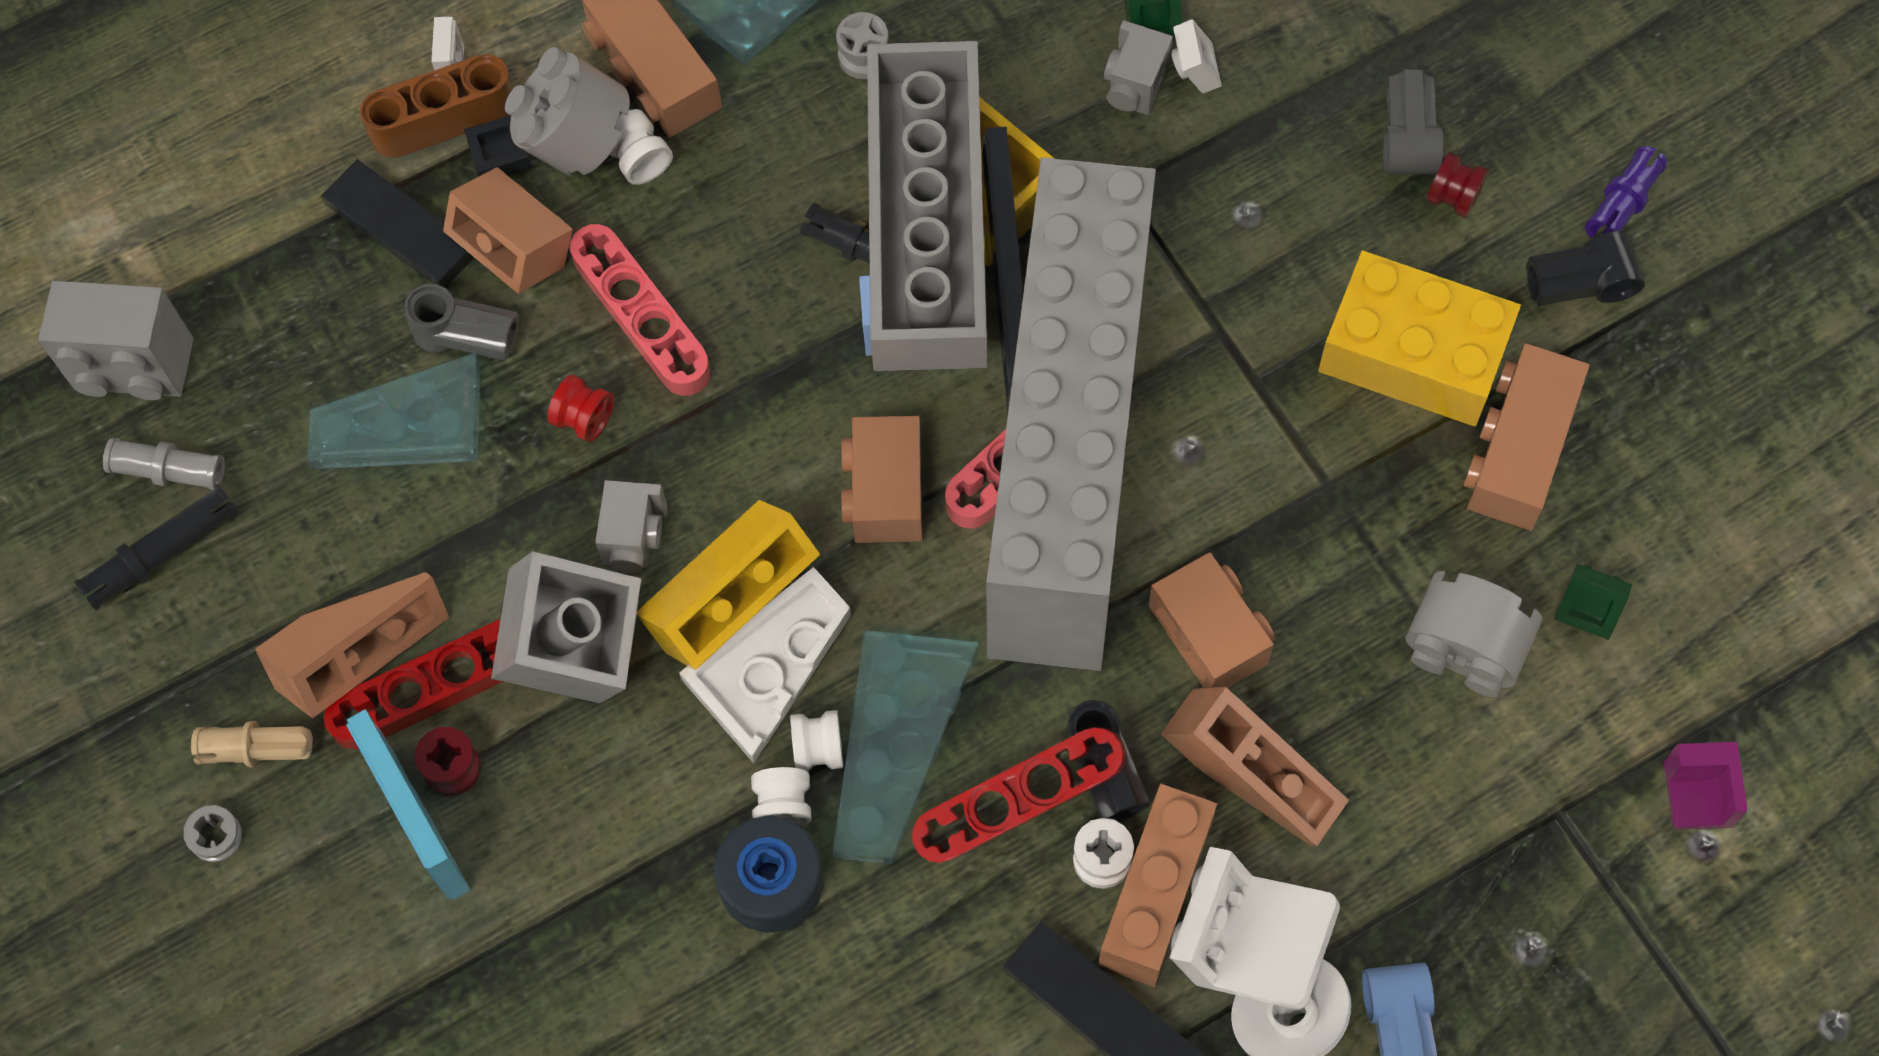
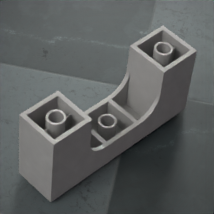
[986,157,1156,671]

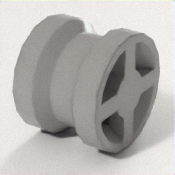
[836,12,889,79]

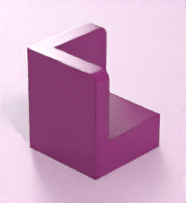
[1664,742,1747,830]

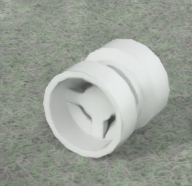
[610,109,673,185]

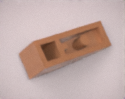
[255,572,449,718]
[1161,687,1349,847]

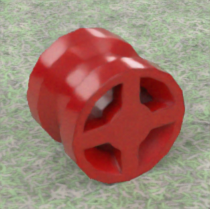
[547,374,615,443]

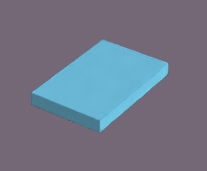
[346,709,471,901]

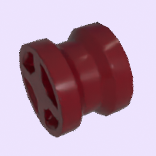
[1426,152,1489,219]
[414,727,481,796]

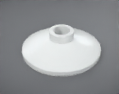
[1231,959,1351,1056]

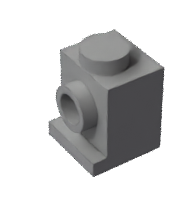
[1104,20,1173,115]
[595,480,668,573]

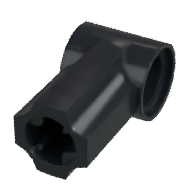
[1526,231,1645,306]
[1066,700,1150,822]

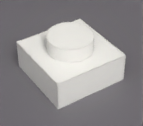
[1172,19,1222,94]

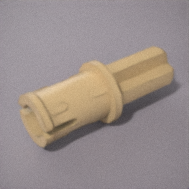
[191,721,313,768]

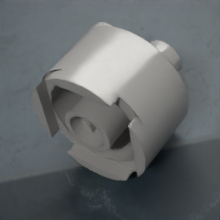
[505,47,630,177]
[1405,571,1543,697]

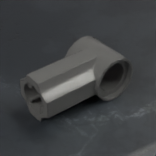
[1383,69,1443,175]
[404,284,519,361]

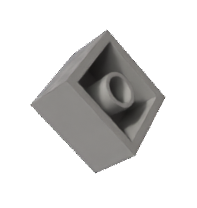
[38,281,194,400]
[491,551,641,703]

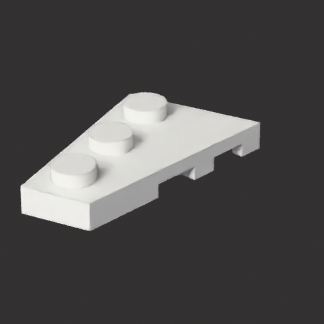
[679,567,851,763]

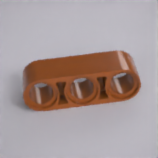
[360,54,514,158]

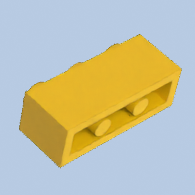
[636,500,820,670]

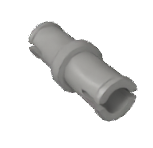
[103,438,225,490]

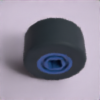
[713,815,824,933]

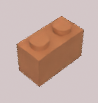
[443,167,573,294]
[841,416,922,543]
[1149,552,1275,688]

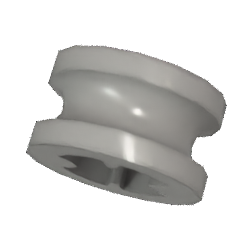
[184,805,242,862]

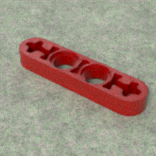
[324,619,504,750]
[912,727,1127,863]

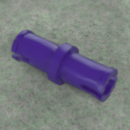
[1585,146,1667,238]

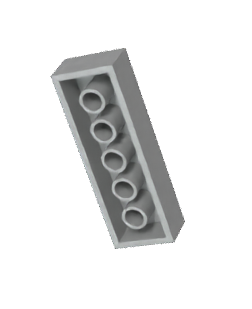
[867,41,987,371]

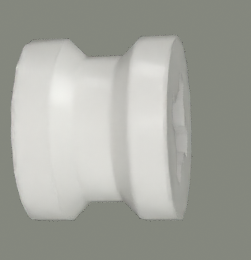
[790,710,843,772]
[751,767,812,827]
[1073,818,1134,889]

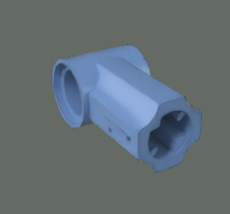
[1362,962,1437,1056]

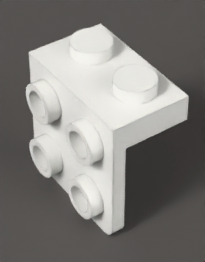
[1169,847,1340,1009]

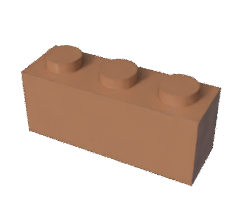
[581,0,722,138]
[1463,343,1590,531]
[1098,784,1217,988]

